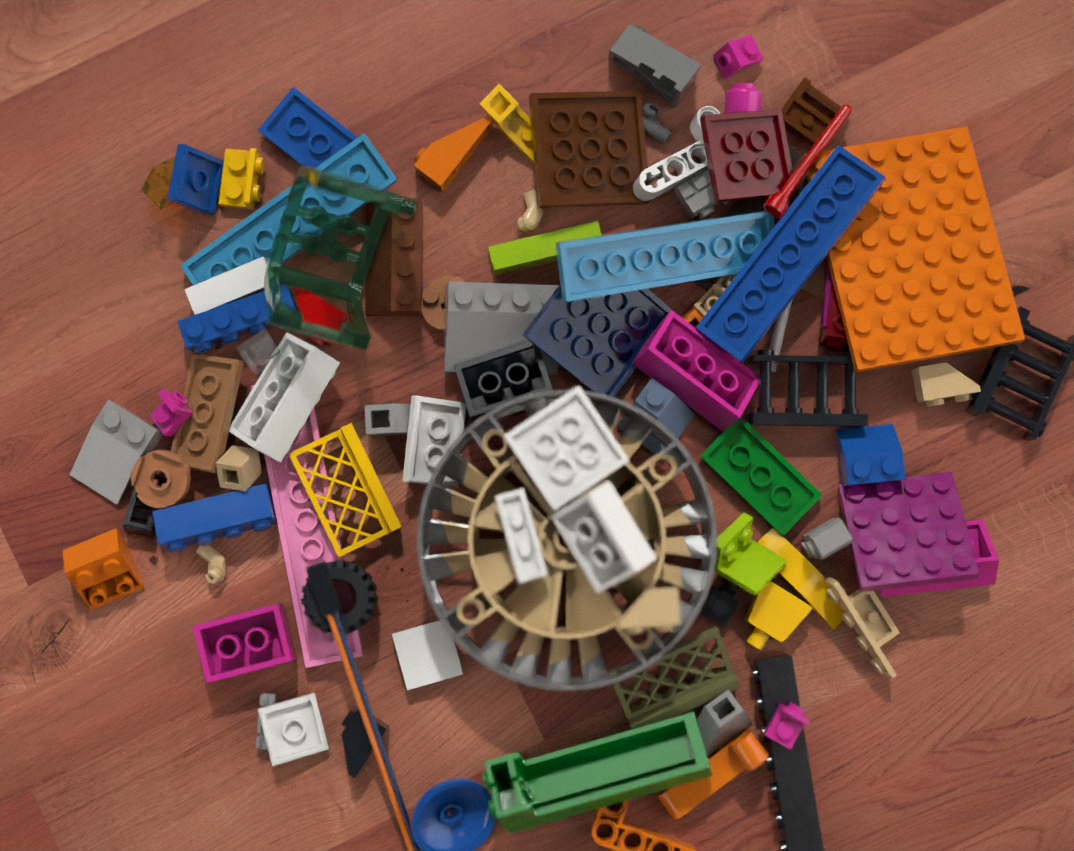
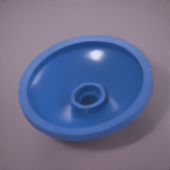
[411,778,496,851]

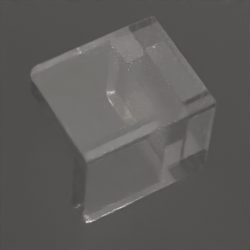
[236,328,280,378]

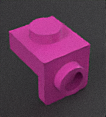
[713,34,764,79]

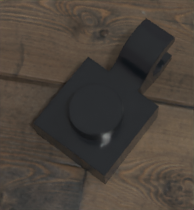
[700,580,740,627]

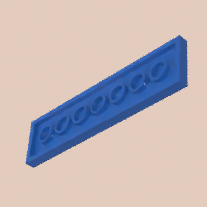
[696,145,886,363]

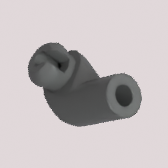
[642,103,671,144]

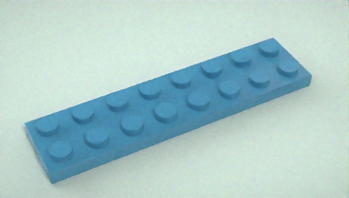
[180,133,398,286]
[556,210,775,302]

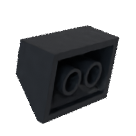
[454,341,553,423]

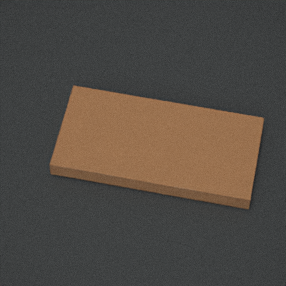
[171,353,244,474]

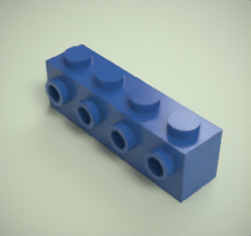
[177,284,300,354]
[152,484,277,553]

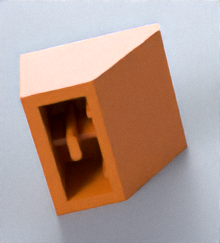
[63,528,144,610]

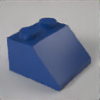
[835,424,906,486]

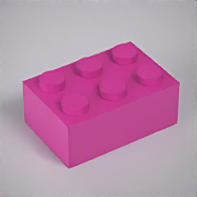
[192,603,297,683]

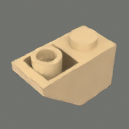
[911,362,981,407]
[617,587,681,634]

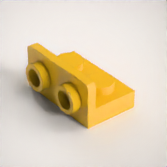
[219,148,264,210]

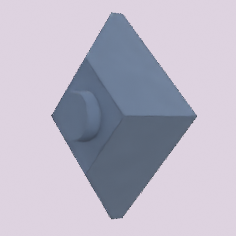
[616,378,695,455]

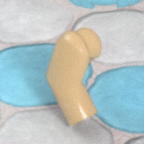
[517,190,543,232]

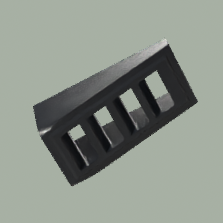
[123,476,167,538]

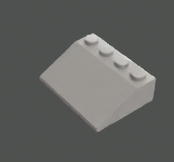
[444,282,559,375]

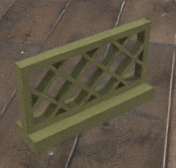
[609,627,741,729]

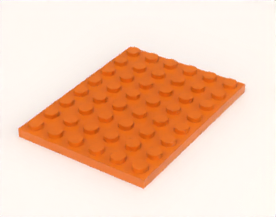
[802,126,1025,373]

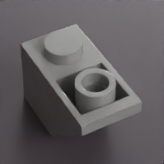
[364,404,410,437]
[697,689,753,757]

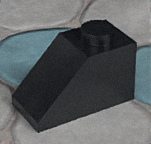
[341,708,389,778]

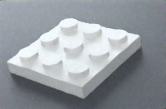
[504,386,630,511]

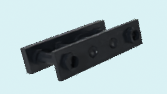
[965,306,1074,441]
[748,350,868,427]

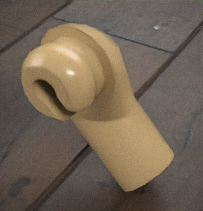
[196,544,226,584]

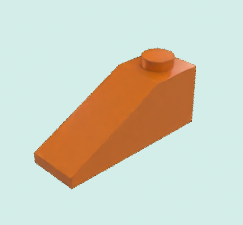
[414,116,494,192]

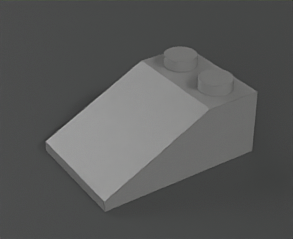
[69,400,163,505]

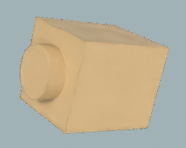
[216,445,262,491]

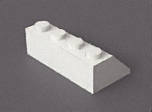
[229,332,340,462]

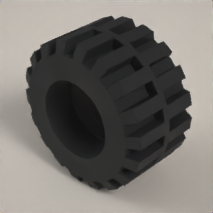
[301,561,378,635]

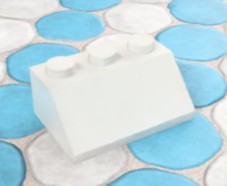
[550,481,657,594]

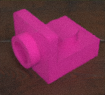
[150,389,193,437]
[763,702,810,749]

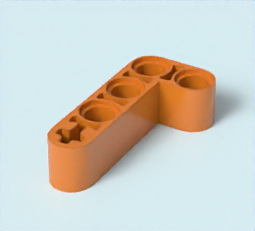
[657,729,769,820]
[591,800,698,851]

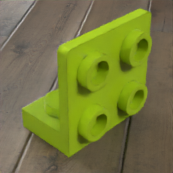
[714,512,787,595]

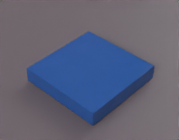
[167,144,224,215]

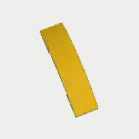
[479,84,535,164]
[757,527,844,629]

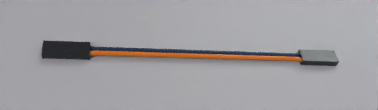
[306,561,420,851]

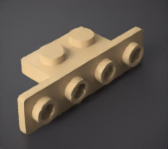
[824,577,900,679]

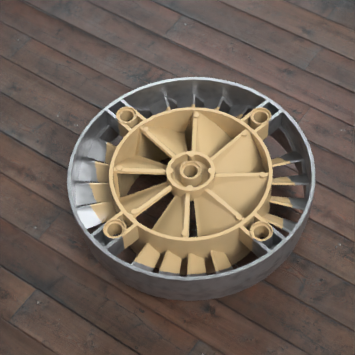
[417,390,717,691]

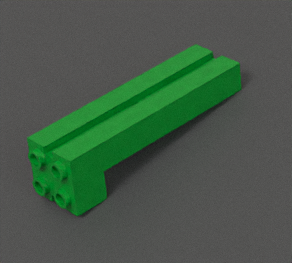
[483,712,713,834]

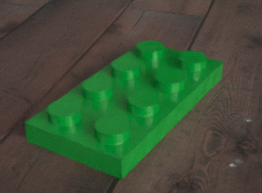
[699,416,823,536]

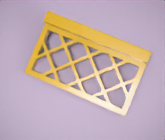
[288,423,402,558]

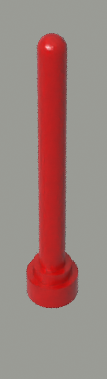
[763,104,852,218]

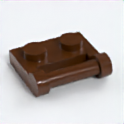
[782,77,841,145]

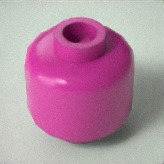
[724,83,762,114]

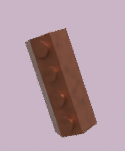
[365,198,423,316]

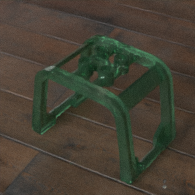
[264,164,418,351]

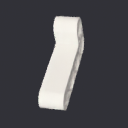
[633,106,720,201]

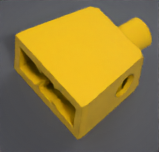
[744,581,813,651]

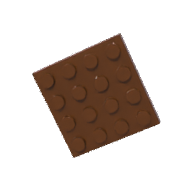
[529,91,651,208]

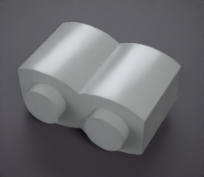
[800,517,853,560]

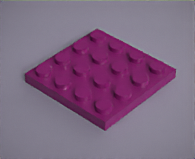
[837,472,980,592]

